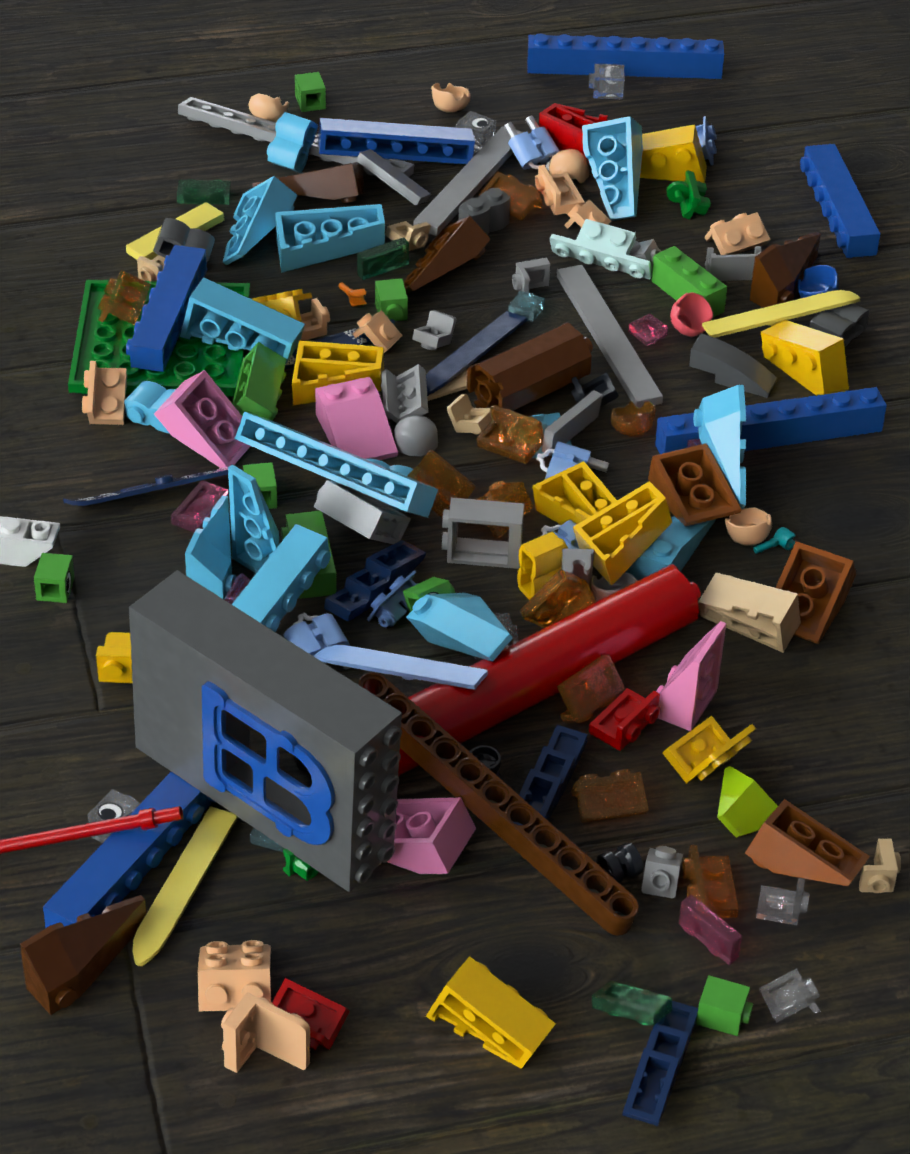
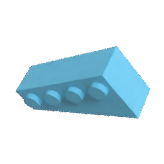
[275,204,385,273]
[180,277,305,364]

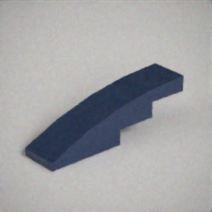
[324,540,426,622]
[513,725,588,825]
[622,998,698,1126]

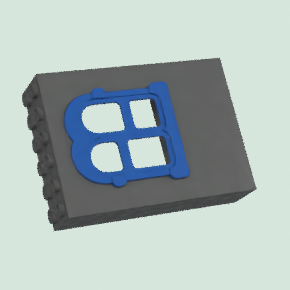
[129,570,402,892]

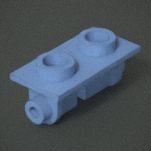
[696,116,717,165]
[367,570,419,628]

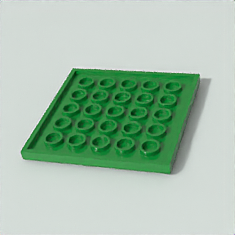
[68,280,250,397]

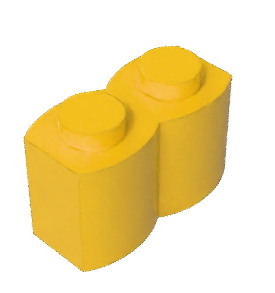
[517,531,568,602]

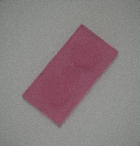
[171,480,228,532]
[679,895,742,965]

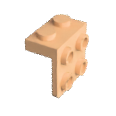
[198,940,271,1012]
[221,992,310,1073]

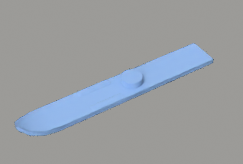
[314,645,488,690]

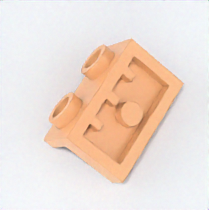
[82,361,127,425]

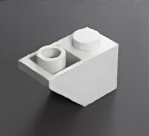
[0,516,60,567]

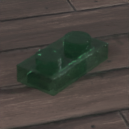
[177,179,231,205]
[357,237,409,280]
[592,981,672,1026]

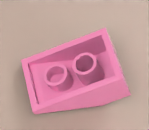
[154,370,251,468]
[315,377,398,460]
[656,621,726,731]
[388,797,476,874]

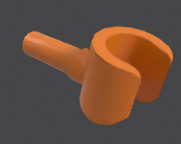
[338,282,367,307]

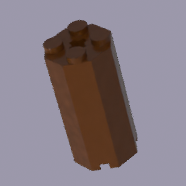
[467,322,593,417]

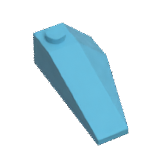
[582,116,643,221]
[223,176,297,265]
[693,385,746,509]
[228,464,279,573]
[185,495,236,600]
[626,516,716,580]
[406,593,513,662]

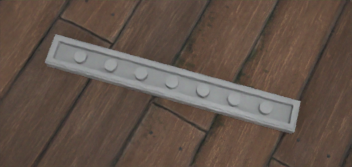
[413,126,523,236]
[557,265,663,409]

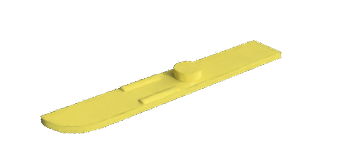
[702,290,860,338]
[132,806,238,966]

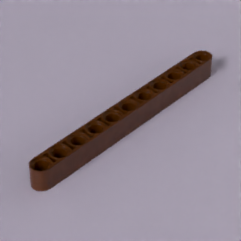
[358,672,639,936]

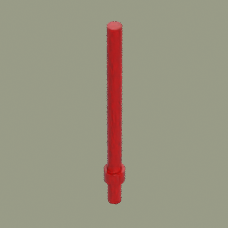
[0,806,183,854]

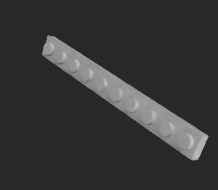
[178,97,414,177]

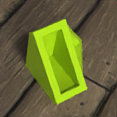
[717,766,778,838]

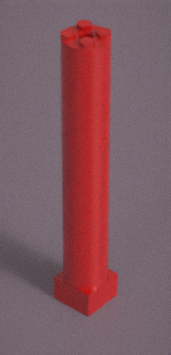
[398,564,701,776]

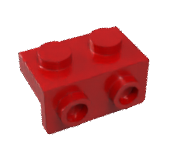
[589,688,661,751]
[272,978,350,1050]

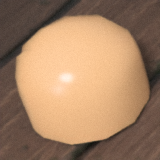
[431,83,471,113]
[248,94,289,122]
[549,149,590,183]
[725,507,772,546]

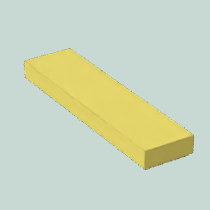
[126,202,224,260]

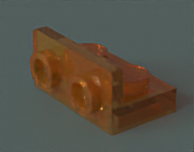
[479,171,543,221]
[97,270,151,325]
[408,450,476,518]
[520,569,596,628]
[557,655,625,723]
[572,769,649,823]
[682,845,739,919]

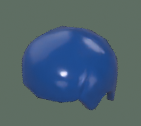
[798,265,839,298]

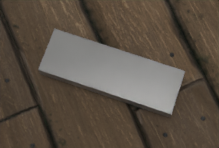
[356,149,431,205]
[542,390,602,456]

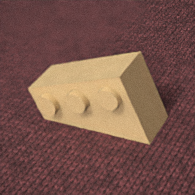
[698,573,801,653]

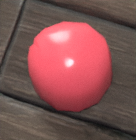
[670,292,713,338]

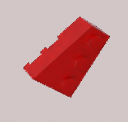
[539,103,608,164]

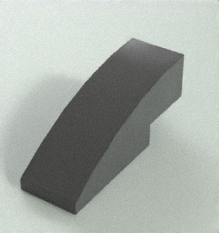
[689,333,777,398]

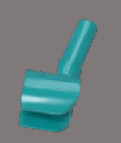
[753,527,796,554]

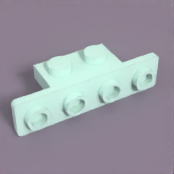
[550,219,652,280]

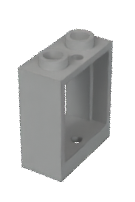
[314,480,411,544]
[442,497,524,569]

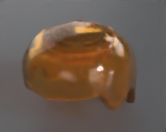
[611,401,656,436]

